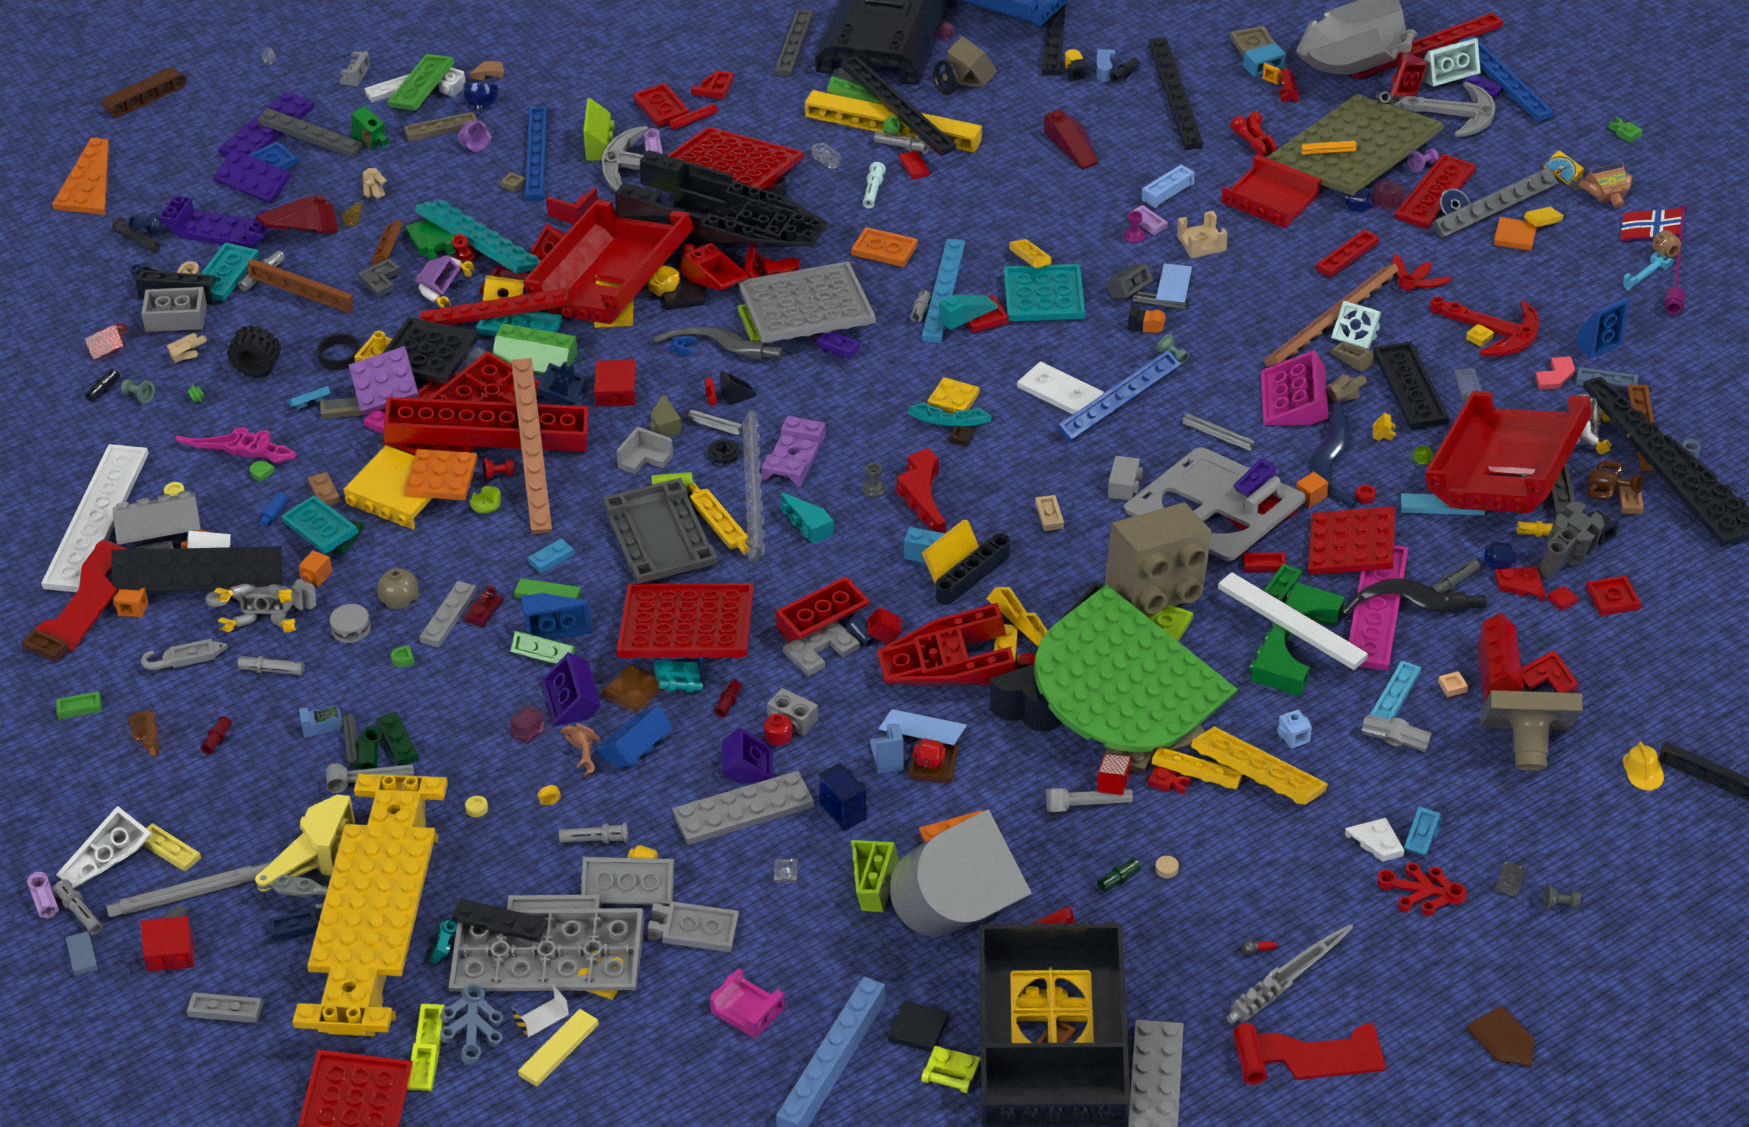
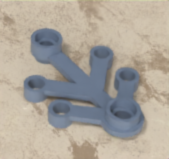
[439,984,503,1065]

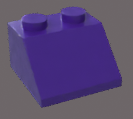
[722,727,773,783]

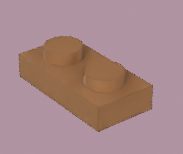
[308,472,340,506]
[1618,486,1644,514]

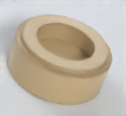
[1155,856,1179,878]

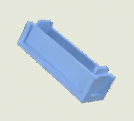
[1142,165,1195,208]

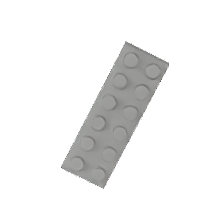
[672,771,814,845]
[1129,1020,1183,1127]

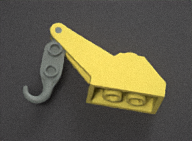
[255,794,356,909]

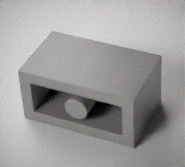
[1108,456,1143,500]

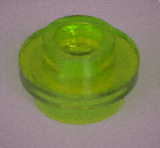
[1412,446,1433,464]

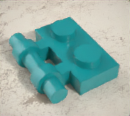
[654,660,702,693]

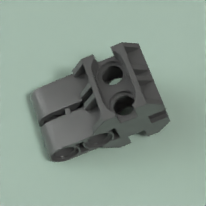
[1538,502,1604,579]

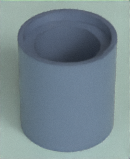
[1682,439,1701,459]

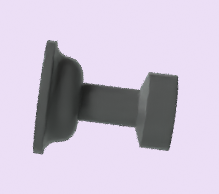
[862,463,886,497]
[1543,883,1581,911]

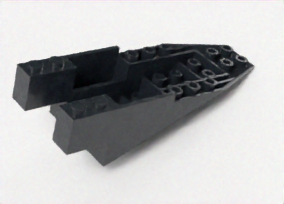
[615,150,828,248]

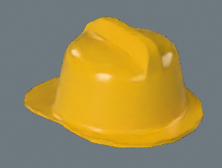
[1623,741,1664,791]

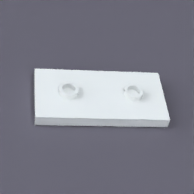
[1017,361,1105,414]

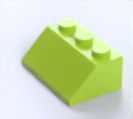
[583,98,615,161]

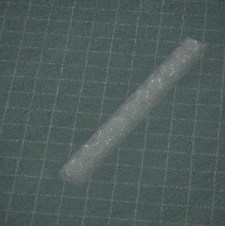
[743,409,765,563]

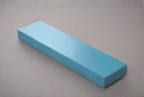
[1400,493,1485,515]
[1370,660,1422,720]

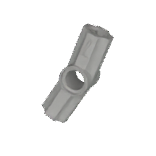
[1362,715,1432,752]

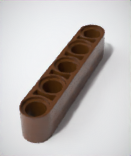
[102,67,187,117]

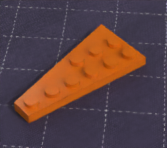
[52,138,109,215]

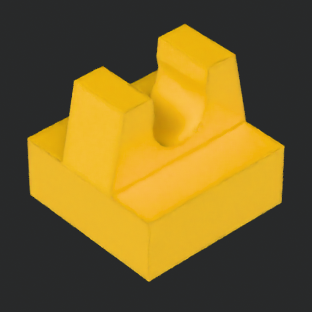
[1373,412,1396,441]

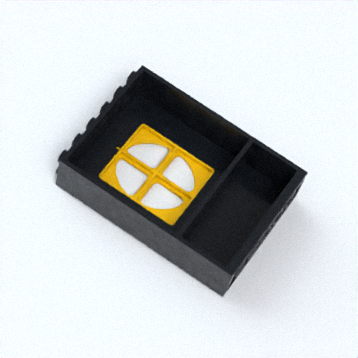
[979,922,1130,1127]

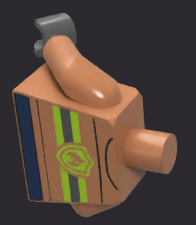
[1572,163,1632,208]

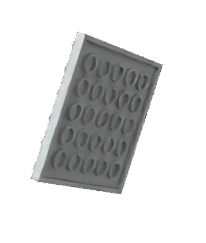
[738,261,876,343]

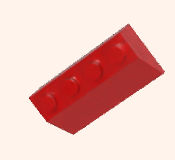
[776,576,870,641]
[1477,612,1524,703]

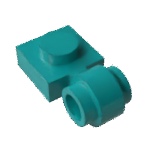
[429,920,457,965]

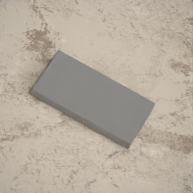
[581,857,675,906]

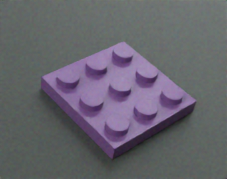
[349,346,419,415]

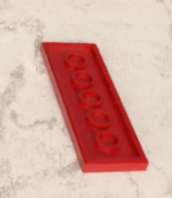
[1394,154,1477,230]

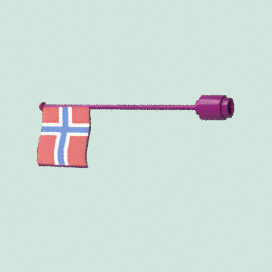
[1620,205,1687,315]

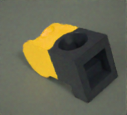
[1065,49,1087,82]

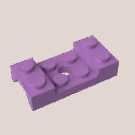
[762,416,826,487]

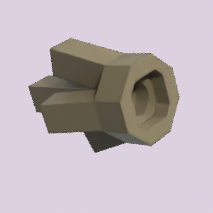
[1327,374,1367,403]

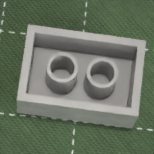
[141,287,207,332]

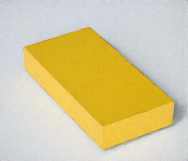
[1524,207,1564,227]

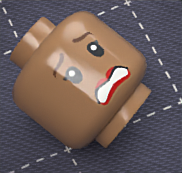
[1652,230,1681,258]

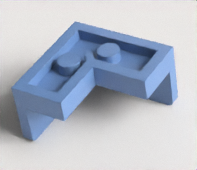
[870,723,904,774]

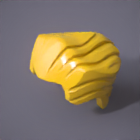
[648,265,680,296]

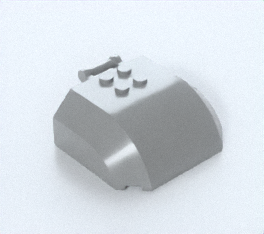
[1296,0,1417,75]

